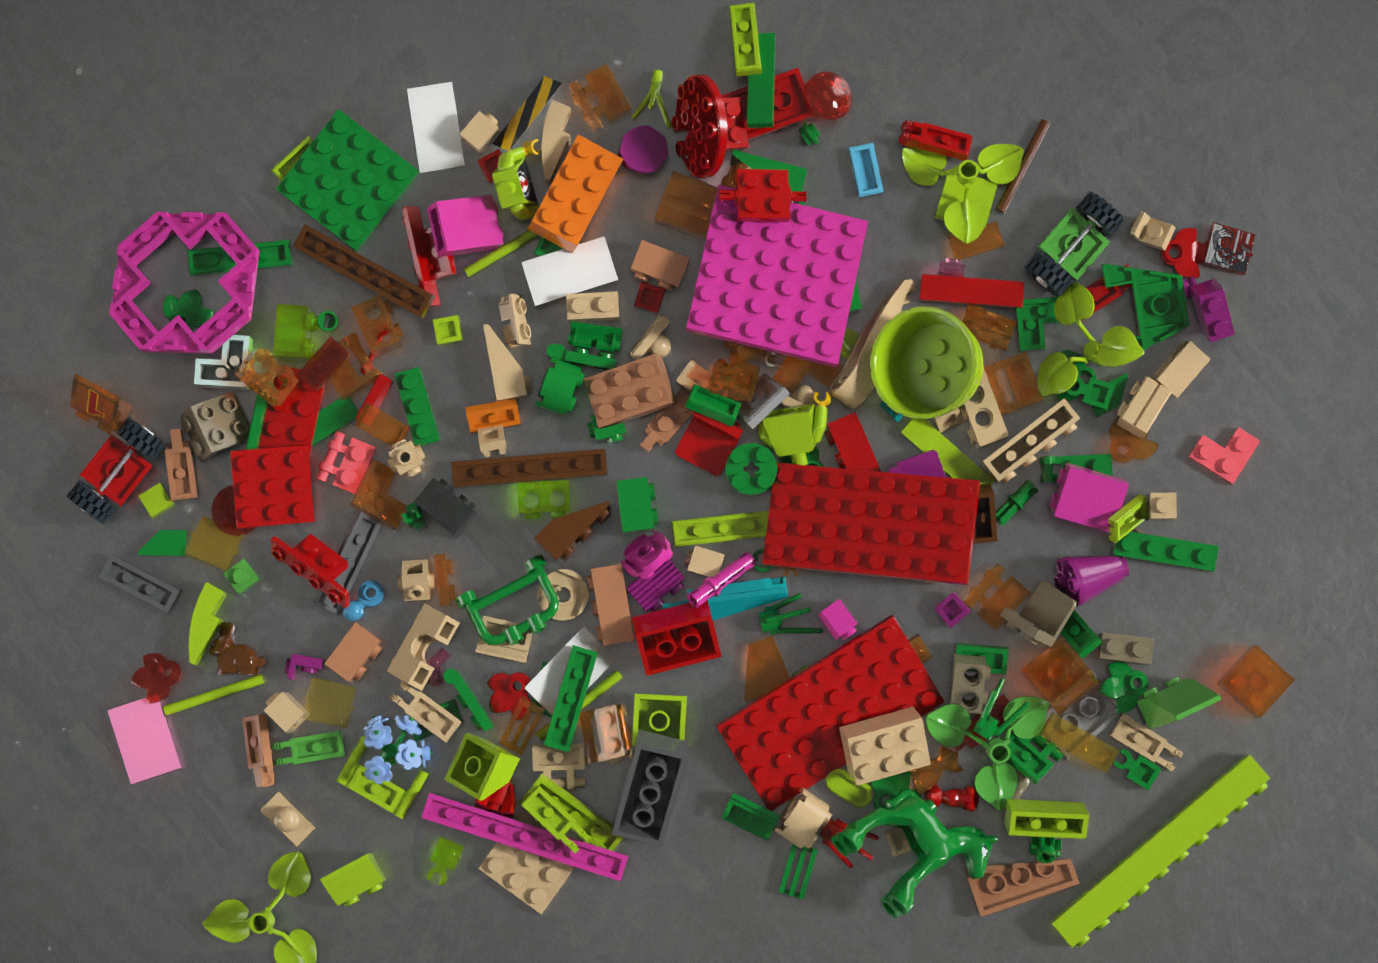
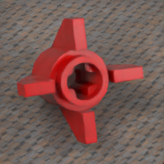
[474,780,516,819]

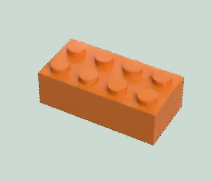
[528,134,623,253]

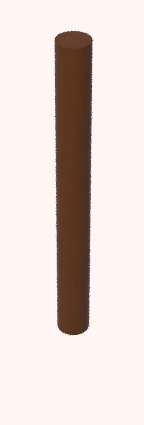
[996,119,1050,214]

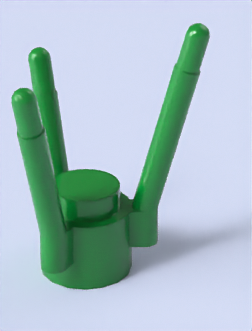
[759,593,823,635]
[973,678,1030,740]

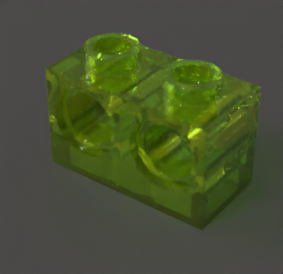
[517,480,571,520]

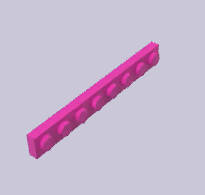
[421,793,629,881]

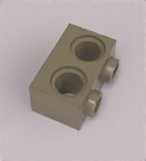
[949,654,991,714]

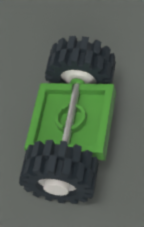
[1024,191,1125,297]

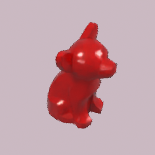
[924,780,979,811]

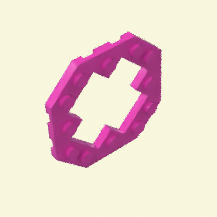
[109,212,259,354]

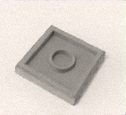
[735,373,790,429]

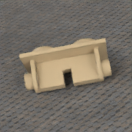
[498,294,531,348]

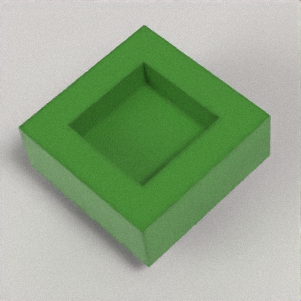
[224,559,260,595]

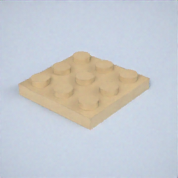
[478,807,575,914]

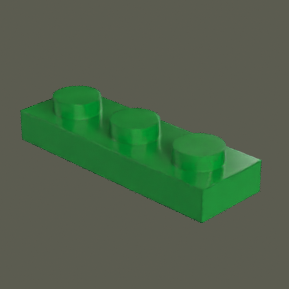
[394,367,440,447]

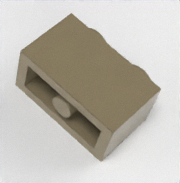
[1096,632,1154,665]

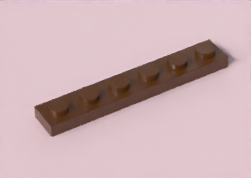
[292,224,435,319]
[451,449,607,488]

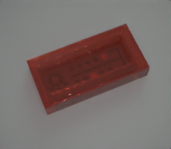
[296,336,351,393]

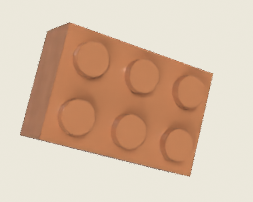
[583,354,677,428]

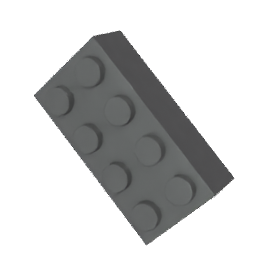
[612,729,689,846]

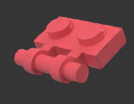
[316,431,377,495]

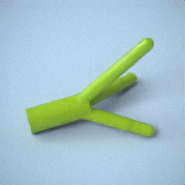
[632,70,672,128]

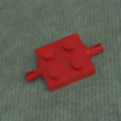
[718,169,807,222]

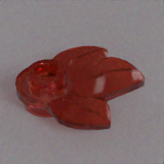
[131,653,182,704]

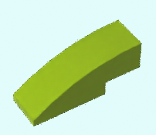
[189,582,228,666]

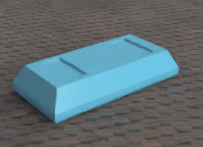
[848,143,884,197]

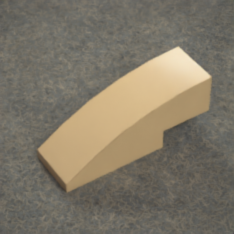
[541,100,572,185]

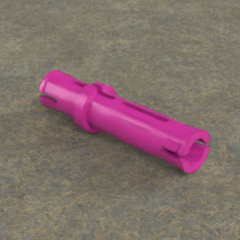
[687,552,756,608]

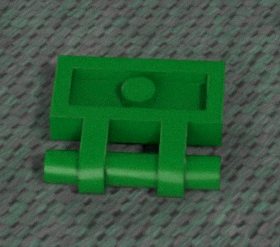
[1007,732,1064,785]

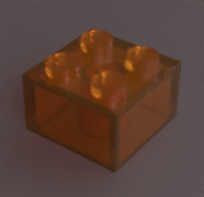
[1021,636,1099,716]
[1217,645,1295,719]

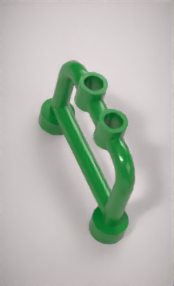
[455,554,559,646]

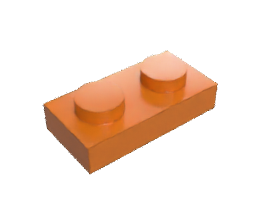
[465,398,521,433]

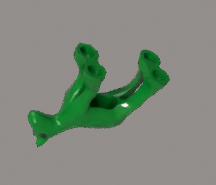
[831,789,999,918]

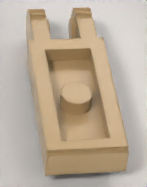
[390,681,462,743]
[1109,714,1184,772]

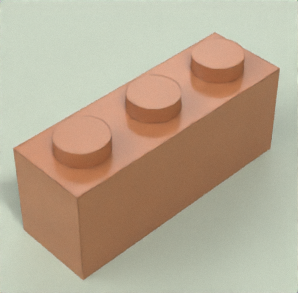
[587,564,635,646]

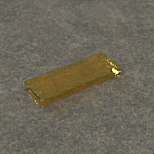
[1039,712,1119,773]

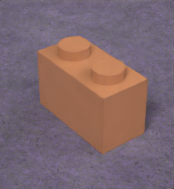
[631,240,690,292]
[324,622,383,683]

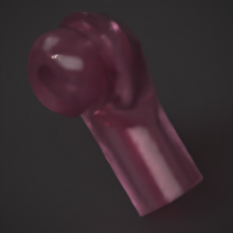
[427,647,451,687]

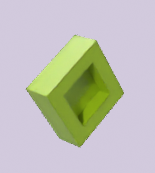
[433,315,463,346]
[138,483,175,518]

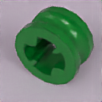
[753,549,772,572]

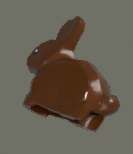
[209,622,266,675]

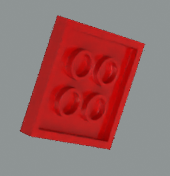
[230,444,315,528]

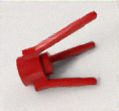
[819,818,879,868]

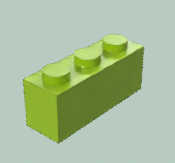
[1004,799,1089,839]

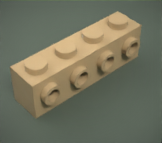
[981,398,1080,484]

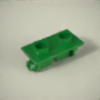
[568,321,622,353]

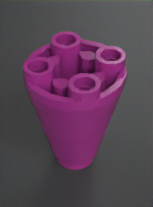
[1053,556,1129,607]

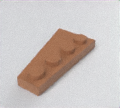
[963,859,1080,918]

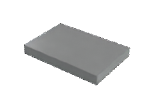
[1041,671,1121,761]

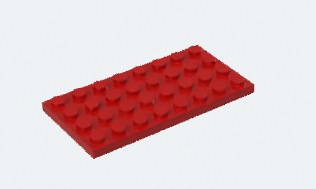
[762,463,981,585]
[716,614,945,811]

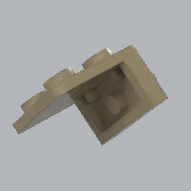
[180,392,250,462]
[1000,580,1076,647]

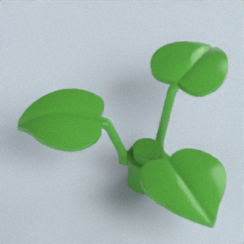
[926,696,1049,811]

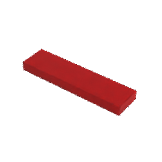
[920,274,1025,309]

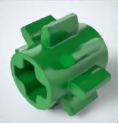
[1030,837,1062,863]

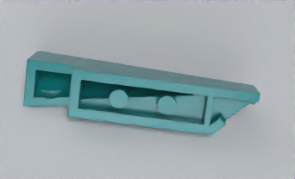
[663,577,788,621]

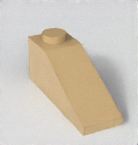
[483,324,532,401]

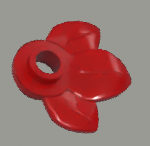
[1161,228,1209,278]
[487,672,531,721]

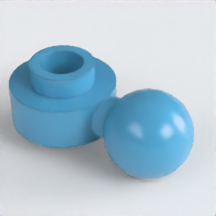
[343,580,384,621]

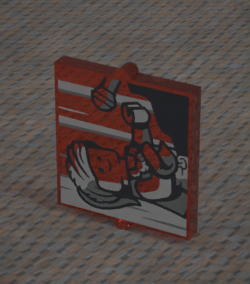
[1203,222,1255,275]

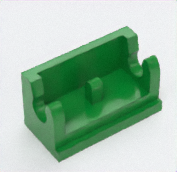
[721,793,780,841]

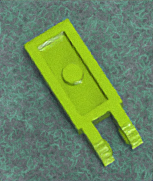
[521,785,591,854]

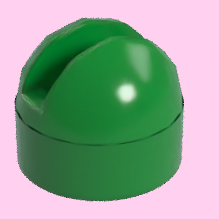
[317,311,338,332]

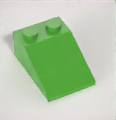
[1136,676,1222,730]

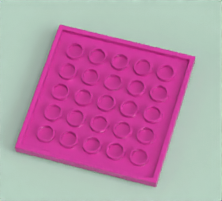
[685,185,868,367]

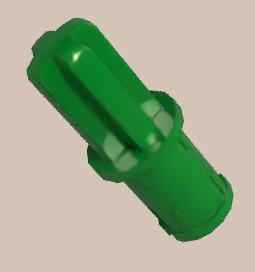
[996,480,1038,525]

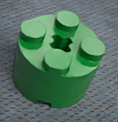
[535,357,585,416]
[725,443,777,497]

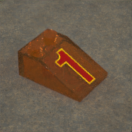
[70,373,134,434]

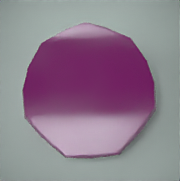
[618,125,669,174]

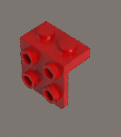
[675,411,743,476]

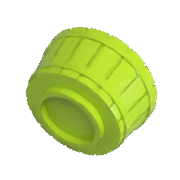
[870,306,983,419]

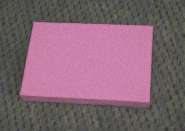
[107,694,182,784]

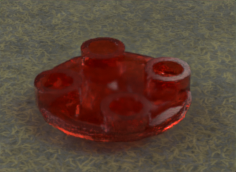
[805,71,852,120]
[211,485,256,536]

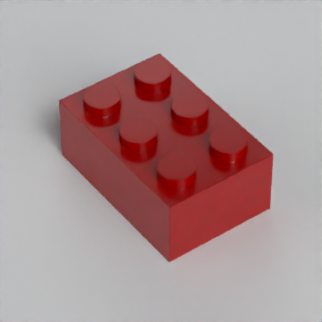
[631,600,722,676]

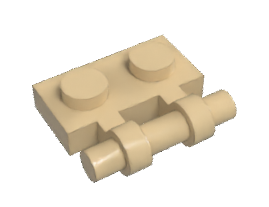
[532,743,586,791]

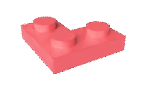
[1188,427,1260,485]

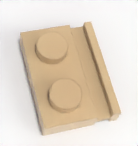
[475,616,533,663]

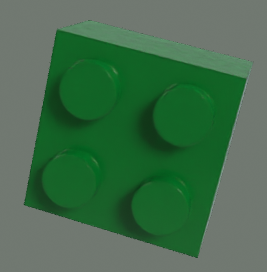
[616,477,659,536]

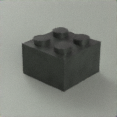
[414,478,477,538]

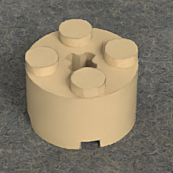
[774,788,832,849]

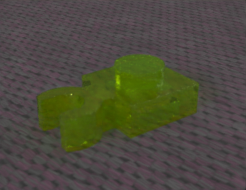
[427,836,465,886]

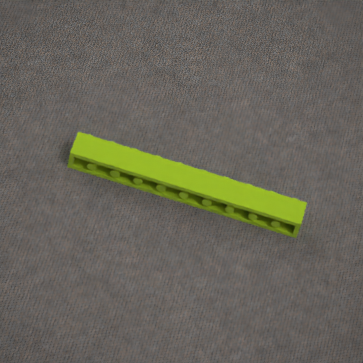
[1049,755,1270,948]

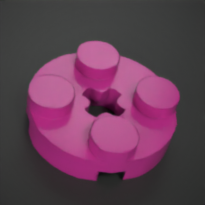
[621,531,673,580]

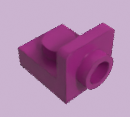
[284,654,326,680]

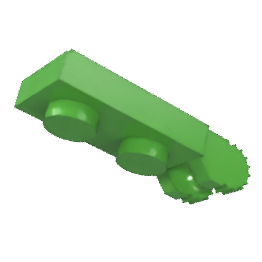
[270,731,346,766]

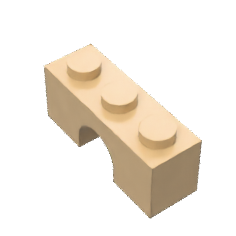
[387,604,460,691]

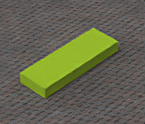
[729,3,762,77]

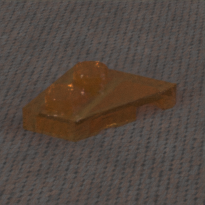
[744,635,790,702]

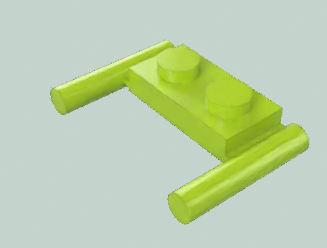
[336,735,429,819]

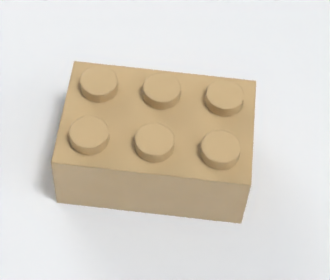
[839,707,931,785]

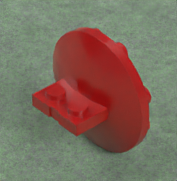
[671,74,749,178]

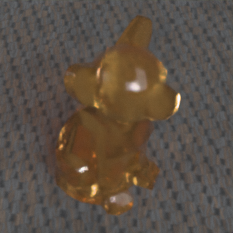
[910,746,962,794]

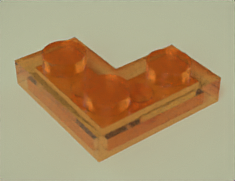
[772,356,843,394]
[349,459,407,530]

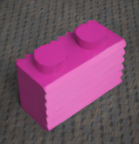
[818,599,857,641]

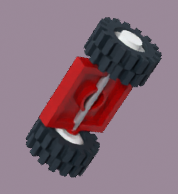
[67,417,166,524]

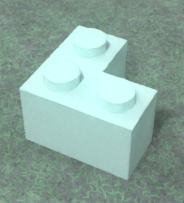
[194,335,253,391]

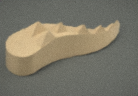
[828,279,915,409]

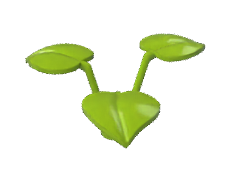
[902,144,1024,244]
[1037,283,1145,397]
[203,851,317,963]

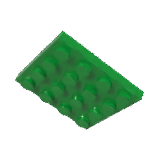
[276,109,420,252]

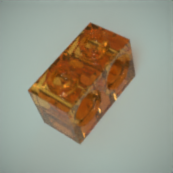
[351,295,404,358]
[234,348,299,407]

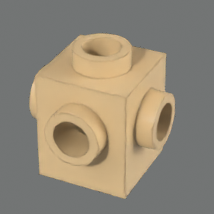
[387,439,426,478]
[398,559,435,601]

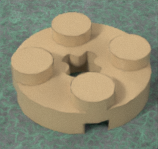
[537,569,589,621]

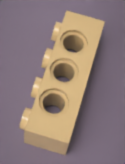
[959,367,1009,449]

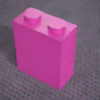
[427,194,503,257]
[1049,462,1129,533]

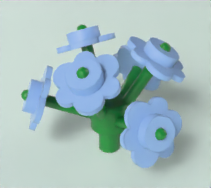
[363,715,433,784]

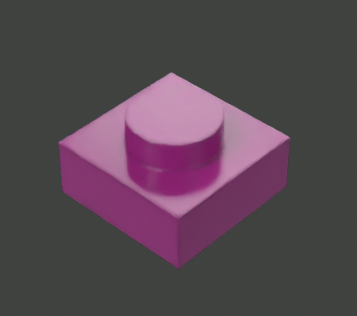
[934,592,972,628]

